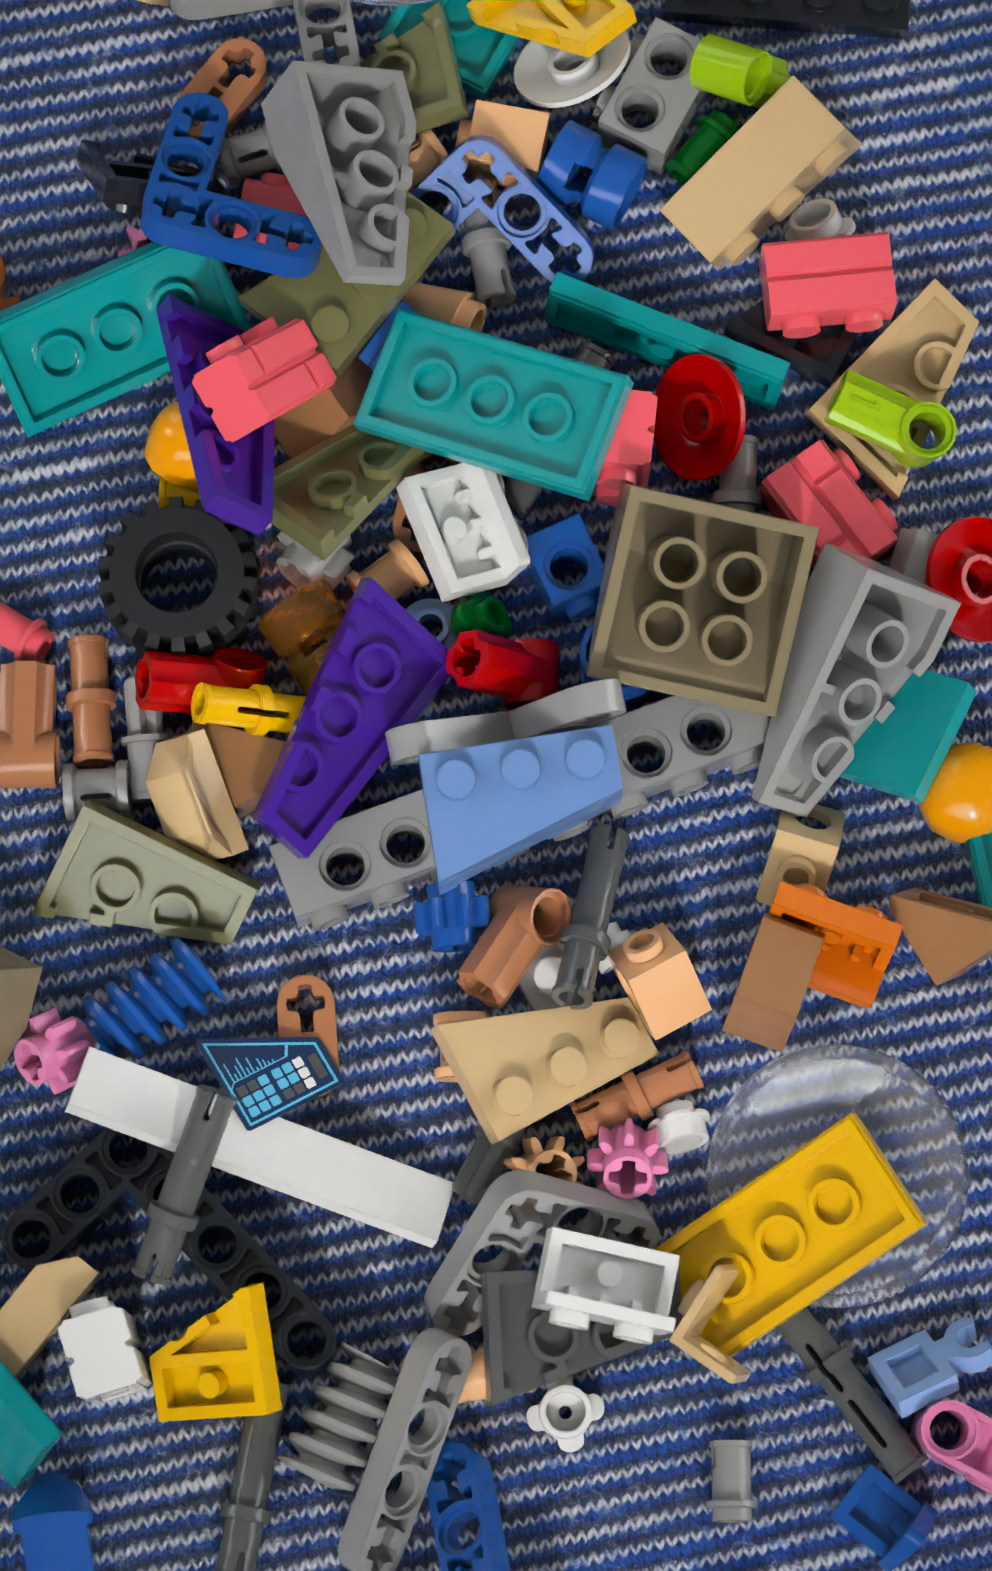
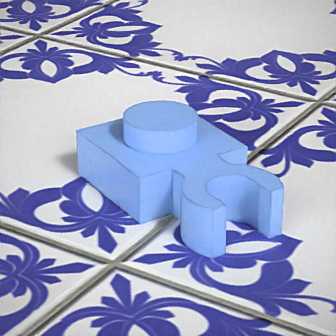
[867,1317,992,1418]

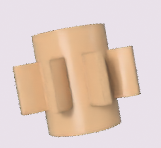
[503,1136,585,1212]

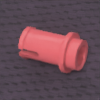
[0,601,55,662]

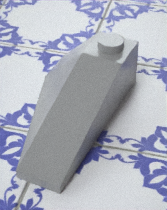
[261,61,417,286]
[752,543,961,817]

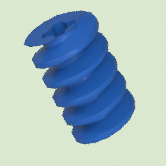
[83,938,227,1060]

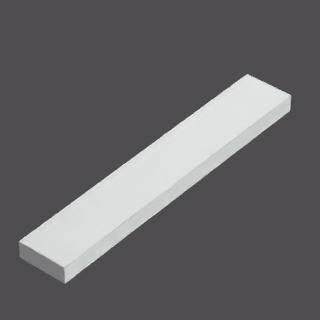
[65,1046,453,1248]

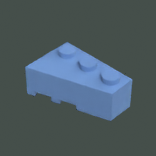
[418,725,623,896]

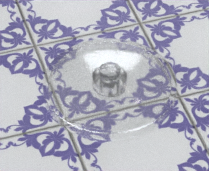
[707,1044,969,1308]

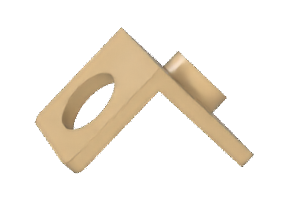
[756,804,846,906]
[669,1264,751,1384]

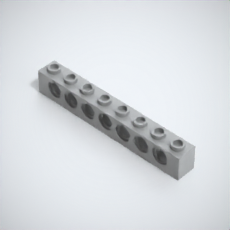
[269,695,770,931]

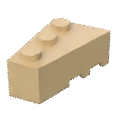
[660,75,862,269]

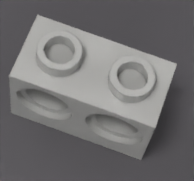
[592,17,708,175]

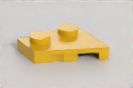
[466,0,637,58]
[149,1283,282,1422]

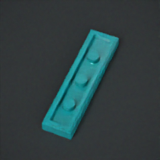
[544,272,791,410]

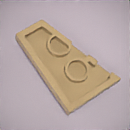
[805,279,979,501]
[430,997,659,1145]

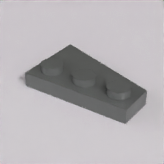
[481,1266,682,1407]

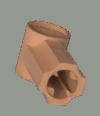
[0,660,61,789]
[456,884,572,1008]

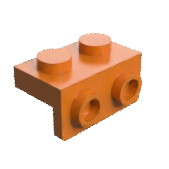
[768,881,903,1008]

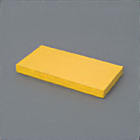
[653,1113,929,1358]

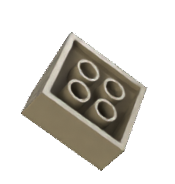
[586,483,819,717]

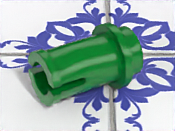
[664,110,739,186]

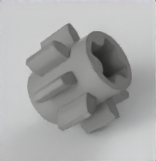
[275,531,354,591]

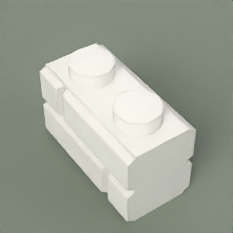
[58,1296,152,1405]

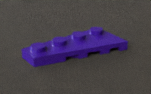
[156,295,275,535]
[252,577,451,859]

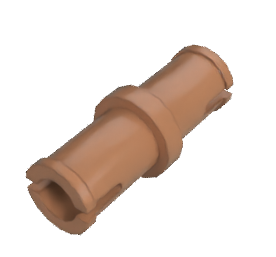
[65,634,116,768]
[570,1049,704,1142]

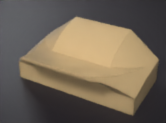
[145,728,249,860]
[0,1256,102,1380]

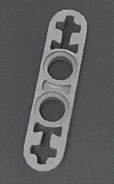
[338,1327,472,1571]

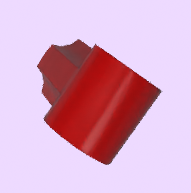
[446,630,560,710]
[135,647,269,729]

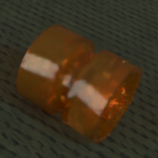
[258,581,345,697]

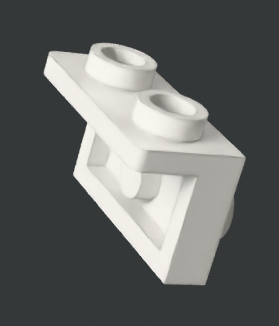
[396,462,530,602]
[532,1227,680,1344]

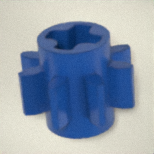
[413,880,491,953]

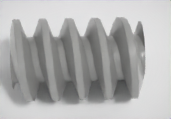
[277,1341,398,1491]

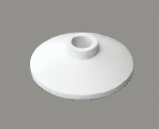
[513,30,631,108]

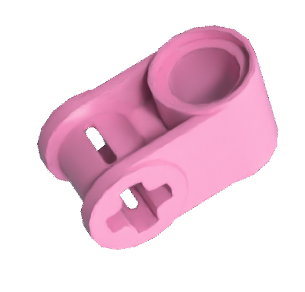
[911,1400,992,1495]

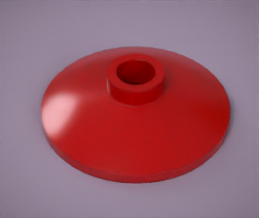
[654,354,746,481]
[926,516,992,643]

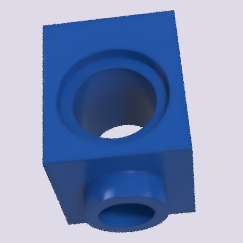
[526,513,604,621]

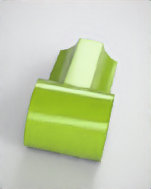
[690,34,791,109]
[824,370,957,468]

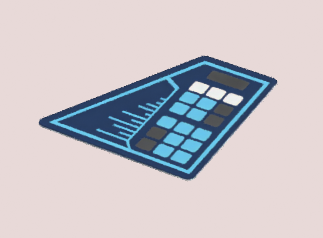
[196,1037,344,1131]

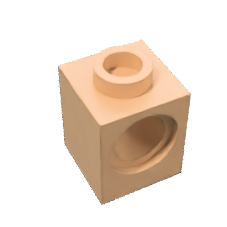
[455,100,550,187]
[607,922,712,1040]

